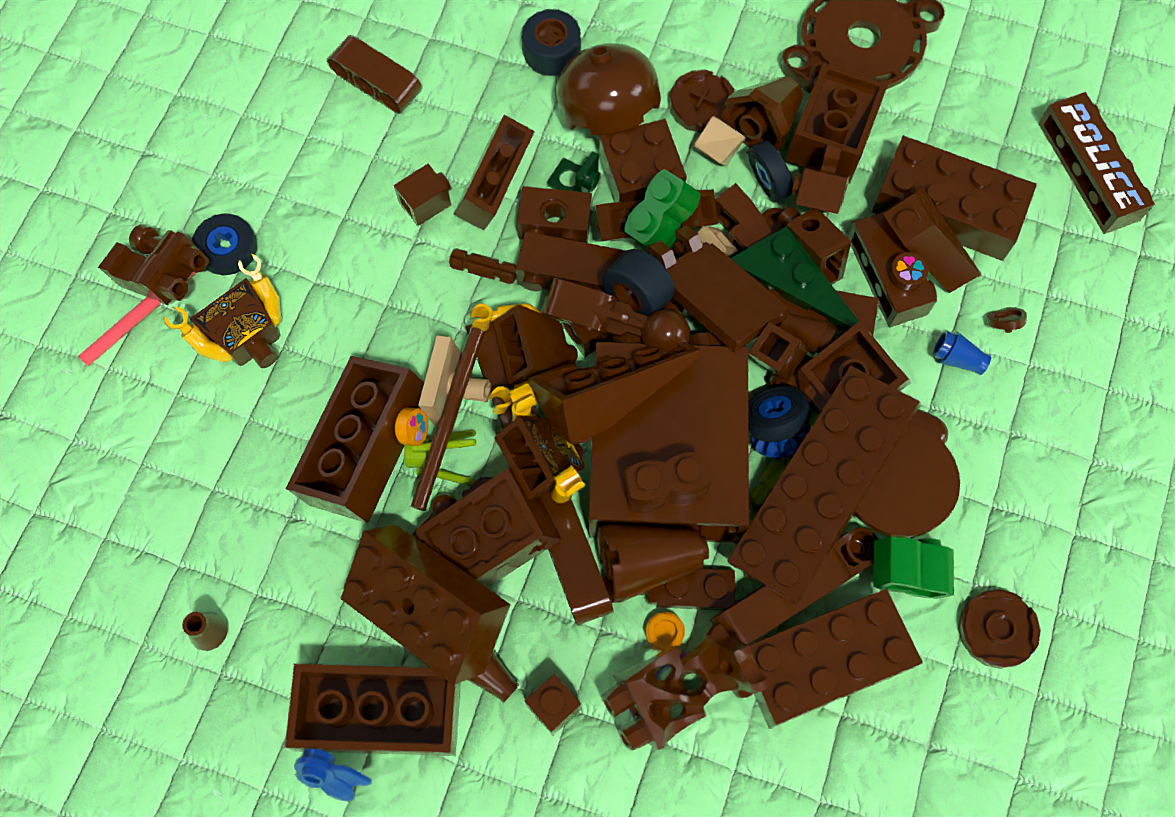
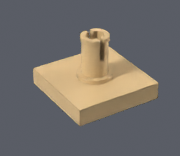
[418,336,491,433]

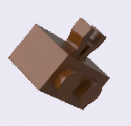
[792,145,850,214]

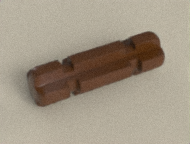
[449,248,517,284]

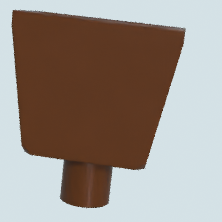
[778,207,851,285]

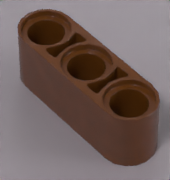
[327,35,422,114]

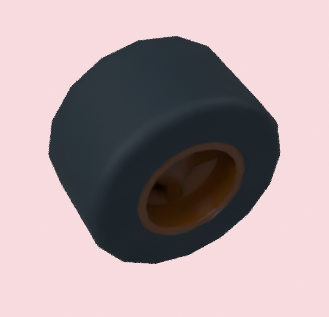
[522,9,581,76]
[603,249,675,316]

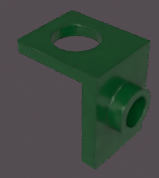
[547,151,601,193]

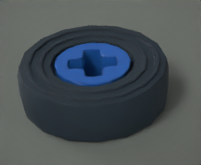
[748,141,794,203]
[192,213,257,276]
[748,386,811,442]

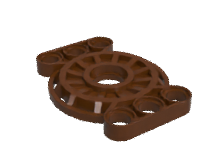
[781,0,945,94]

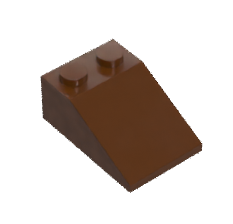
[785,63,888,183]

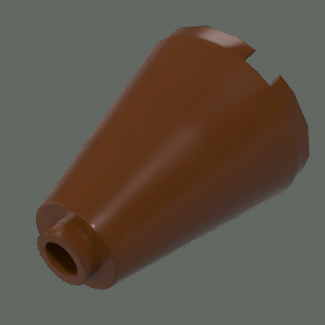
[598,524,709,603]

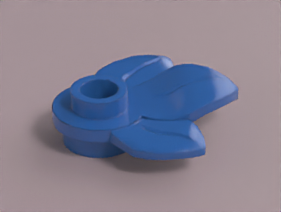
[294,749,372,801]

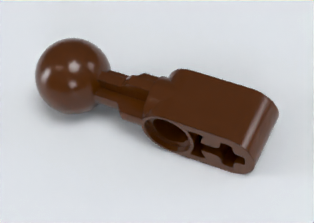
[541,278,690,352]

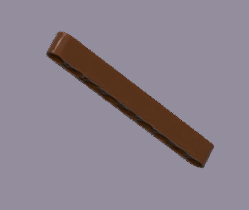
[465,321,614,626]

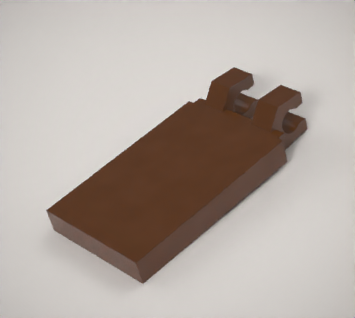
[648,225,790,352]

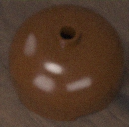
[556,43,661,135]

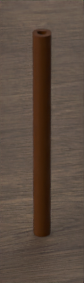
[410,328,485,511]

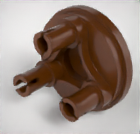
[854,424,960,538]

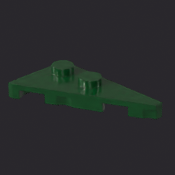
[731,226,859,330]

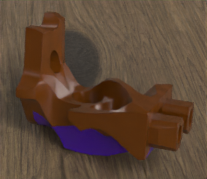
[601,623,770,751]

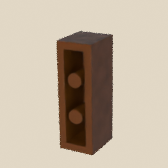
[453,114,535,231]
[848,212,937,328]

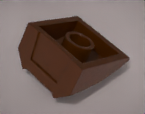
[798,320,911,415]

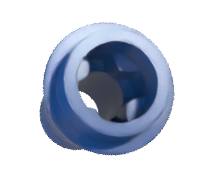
[932,330,991,375]

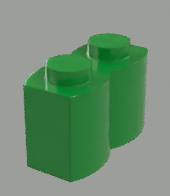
[624,169,701,247]
[873,535,954,599]

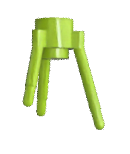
[404,430,478,486]

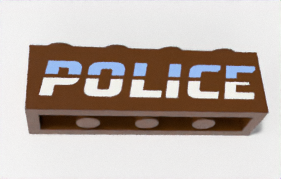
[1038,92,1155,234]

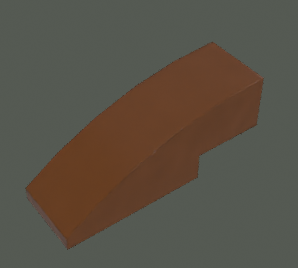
[715,183,772,253]

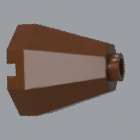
[720,76,804,154]

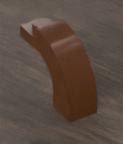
[596,189,719,242]

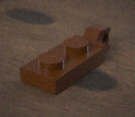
[640,569,735,611]

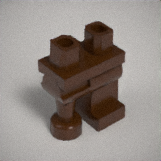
[98,224,209,306]

